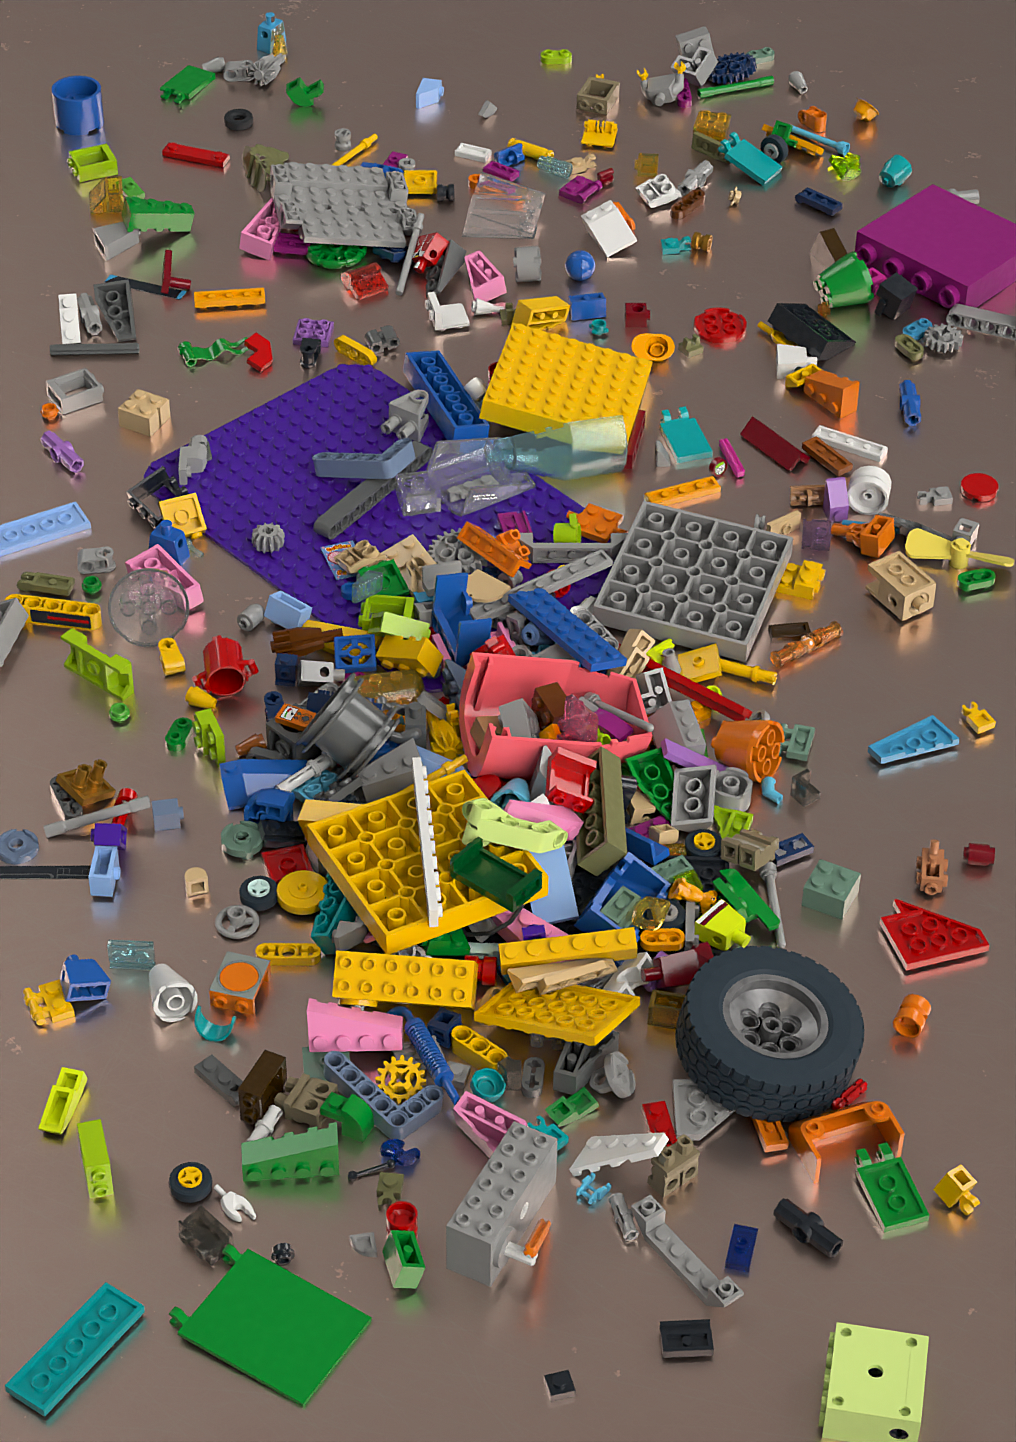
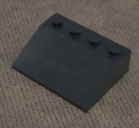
[767,303,856,361]

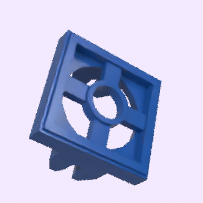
[334,634,377,673]

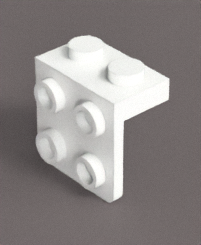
[425,292,469,330]

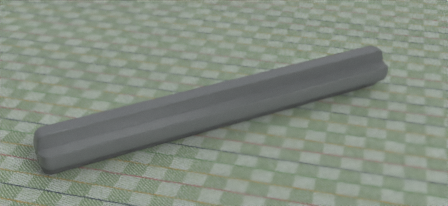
[50,343,140,355]

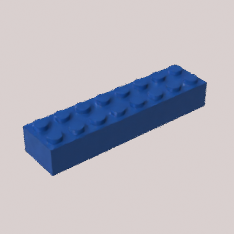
[403,350,490,448]

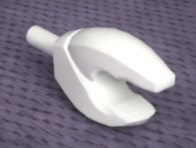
[214,1184,256,1222]

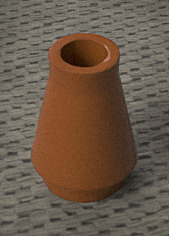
[235,733,267,757]

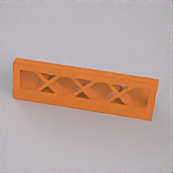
[457,521,532,578]

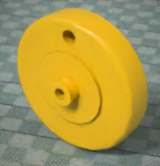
[276,870,328,915]

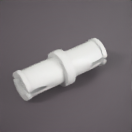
[246,1105,283,1142]

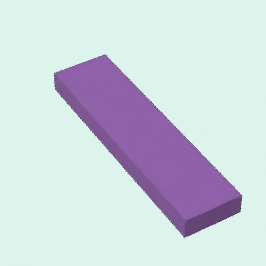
[661,738,727,772]

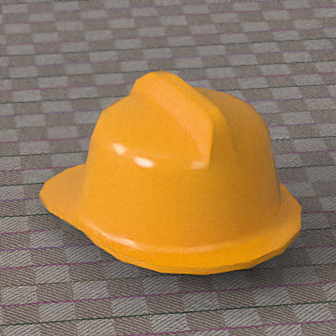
[853,98,879,122]
[631,333,675,362]

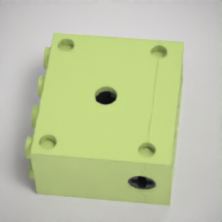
[818,1322,929,1442]

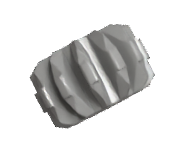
[252,522,285,553]

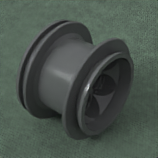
[295,672,400,781]

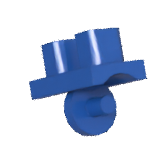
[493,143,525,166]

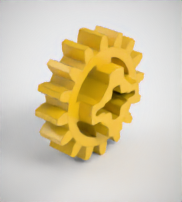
[375,1055,426,1106]

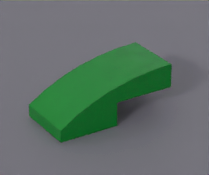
[545,1087,599,1127]

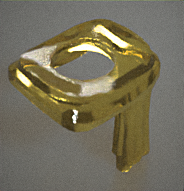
[632,896,671,931]

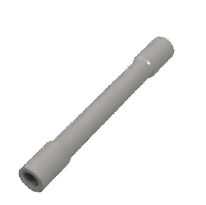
[44,795,152,838]

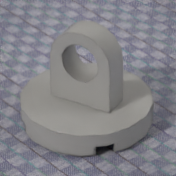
[590,1051,635,1098]

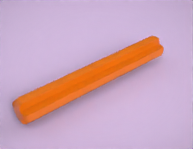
[523,1218,551,1258]

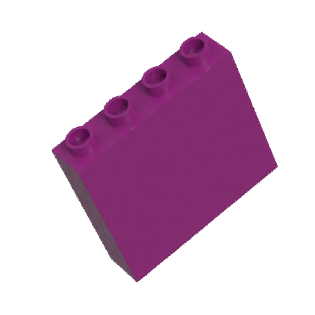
[855,184,1016,309]

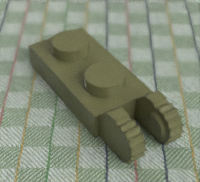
[691,131,729,163]
[16,572,75,596]

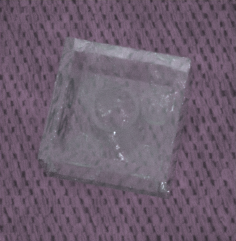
[395,470,441,516]

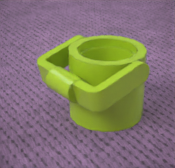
[553,513,581,543]

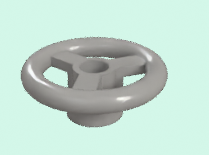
[215,905,260,939]

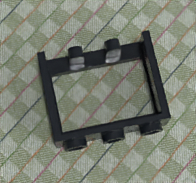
[126,466,189,529]

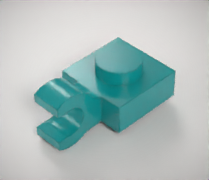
[661,236,691,255]

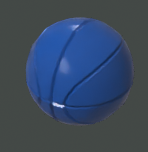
[565,250,596,281]

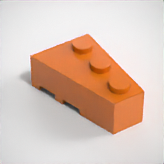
[804,370,860,419]

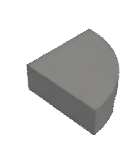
[479,100,498,117]
[349,1232,377,1257]

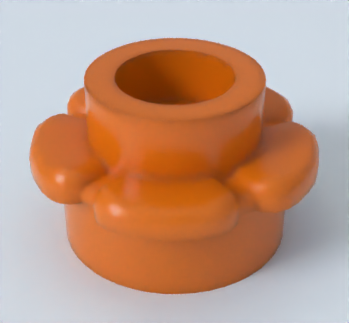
[40,403,59,420]

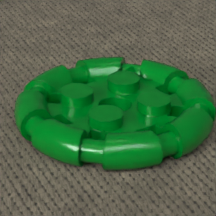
[306,243,367,269]

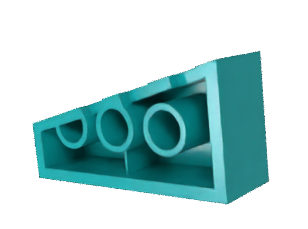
[311,872,358,955]

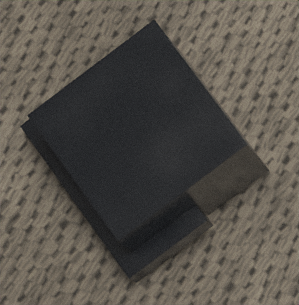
[874,272,918,320]

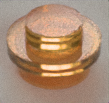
[818,302,830,319]

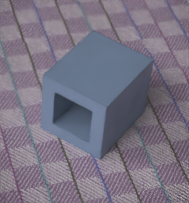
[151,798,184,831]

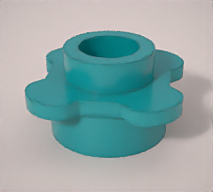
[589,319,609,335]

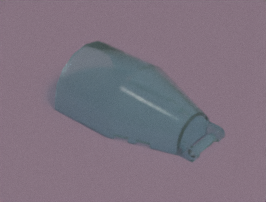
[487,415,627,481]

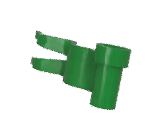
[178,337,250,367]

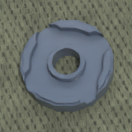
[0,829,39,865]

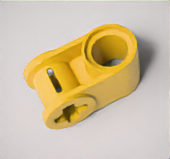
[158,638,186,676]

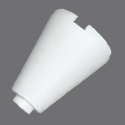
[149,964,198,1022]

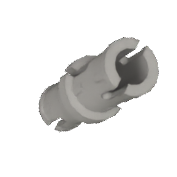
[609,1193,639,1241]

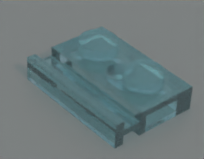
[107,940,156,970]

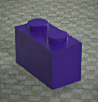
[91,823,127,850]

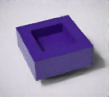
[522,924,546,941]

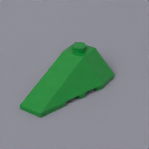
[624,747,679,831]

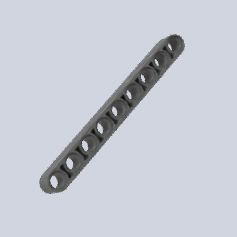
[313,441,433,540]

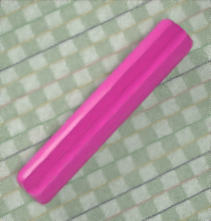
[719,438,745,478]

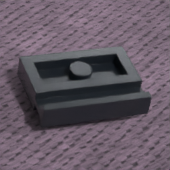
[258,820,308,849]
[659,1319,714,1358]

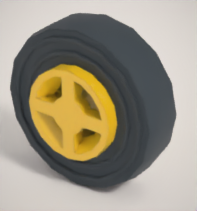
[685,829,722,857]
[169,1162,213,1203]

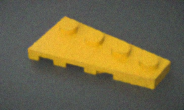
[302,620,384,664]

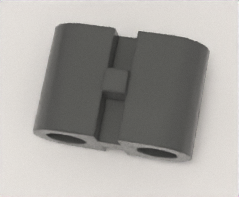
[364,325,400,354]

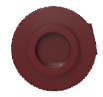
[597,168,614,185]

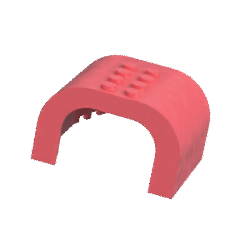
[459,652,653,781]

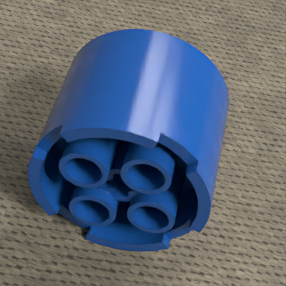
[51,76,104,136]

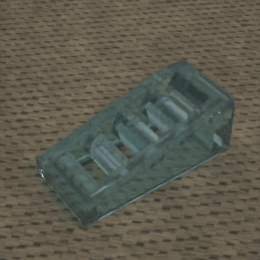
[352,570,383,603]

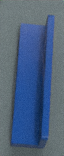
[625,827,670,865]

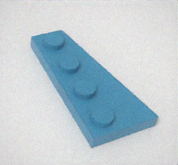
[868,715,960,764]

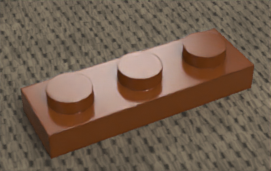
[802,436,853,477]

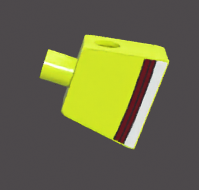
[694,899,751,951]

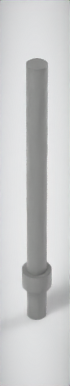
[396,213,424,296]

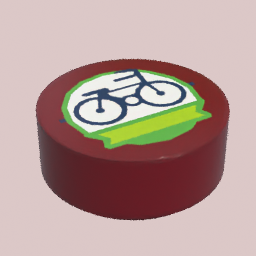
[709,457,727,477]

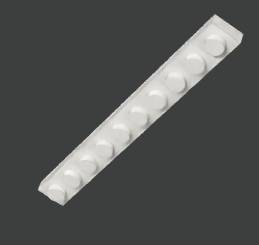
[412,757,443,927]

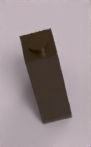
[810,228,847,269]

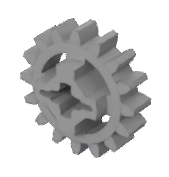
[924,323,963,353]

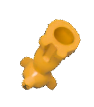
[668,877,718,915]

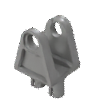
[381,390,429,442]

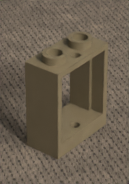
[576,76,620,115]

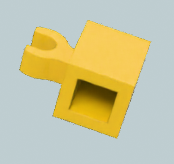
[933,1164,980,1215]

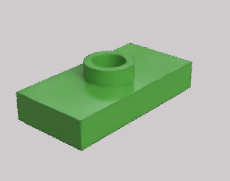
[115,177,145,199]

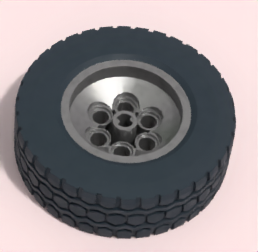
[675,946,865,1122]

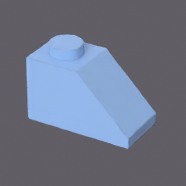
[416,78,444,109]

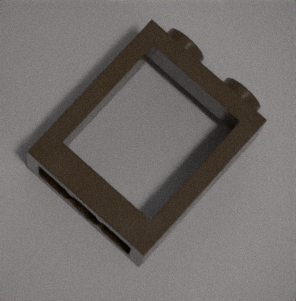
[238,1050,287,1125]

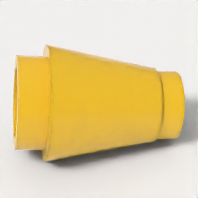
[185,686,217,710]

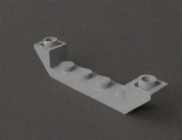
[519,533,628,563]
[332,915,369,951]
[631,1195,744,1308]

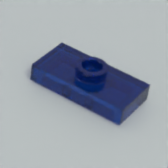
[725,1224,758,1272]

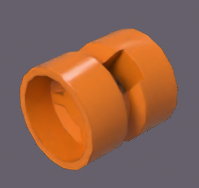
[893,994,931,1038]

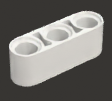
[464,377,488,404]

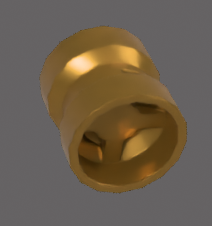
[691,232,713,252]

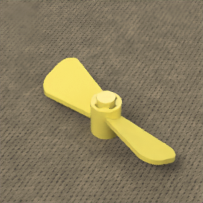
[905,528,1015,569]

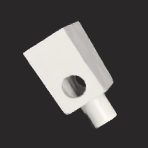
[776,344,817,379]

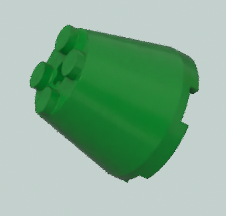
[813,251,874,308]

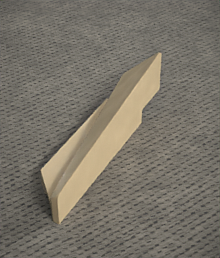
[606,629,655,680]
[507,958,618,995]

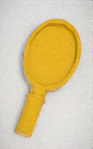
[757,321,797,346]

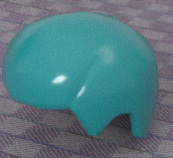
[470,1068,506,1103]

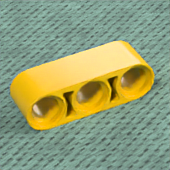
[451,1025,507,1078]

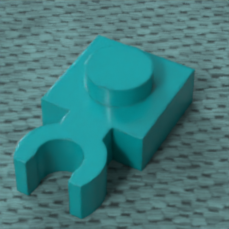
[527,1116,569,1151]

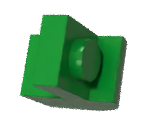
[286,77,324,107]
[320,1092,374,1143]

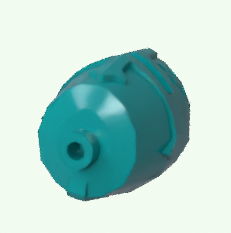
[879,154,912,188]

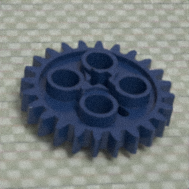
[707,52,757,84]

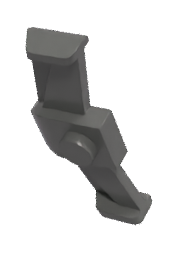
[876,513,952,541]

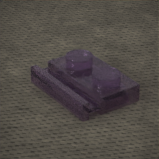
[801,519,831,551]

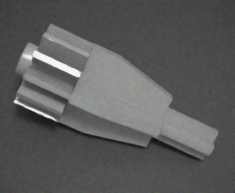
[249,53,286,86]

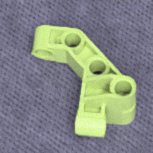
[462,798,568,853]

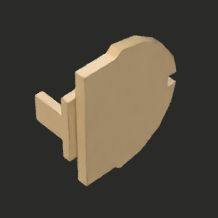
[466,569,511,603]

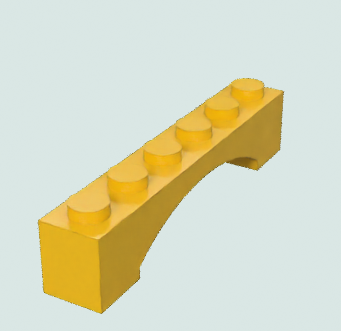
[498,927,638,975]

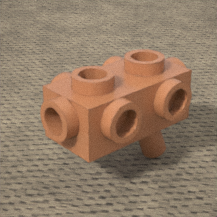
[916,839,948,895]

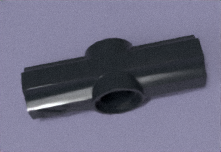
[773,1198,843,1258]

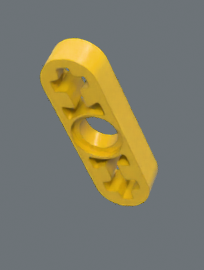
[334,335,377,366]
[255,943,321,966]

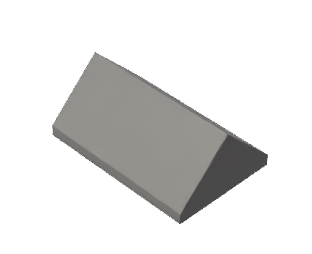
[671,765,717,833]

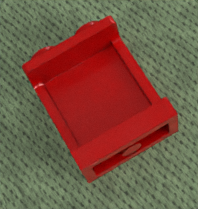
[545,747,597,814]

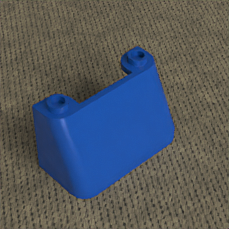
[574,852,670,942]

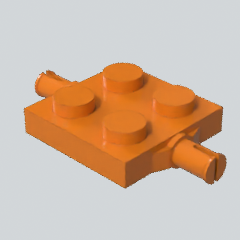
[566,503,628,543]

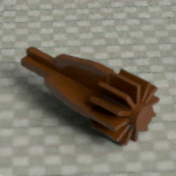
[270,627,343,657]

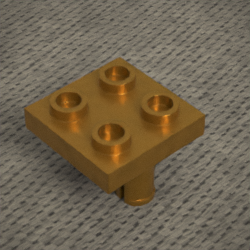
[55,759,116,806]

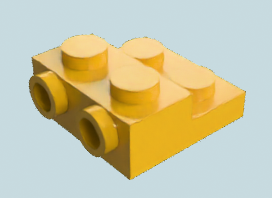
[158,493,207,539]
[776,560,825,600]

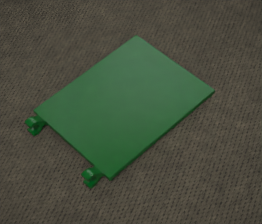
[169,1244,372,1407]

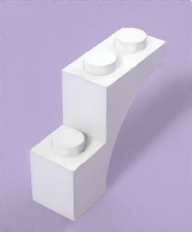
[58,294,81,344]

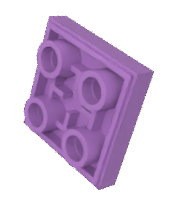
[293,318,334,347]

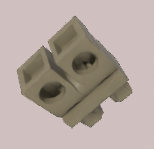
[721,829,779,871]
[274,1073,338,1130]
[647,1134,700,1198]

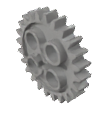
[428,528,488,575]

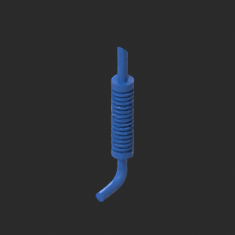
[386,1006,460,1106]

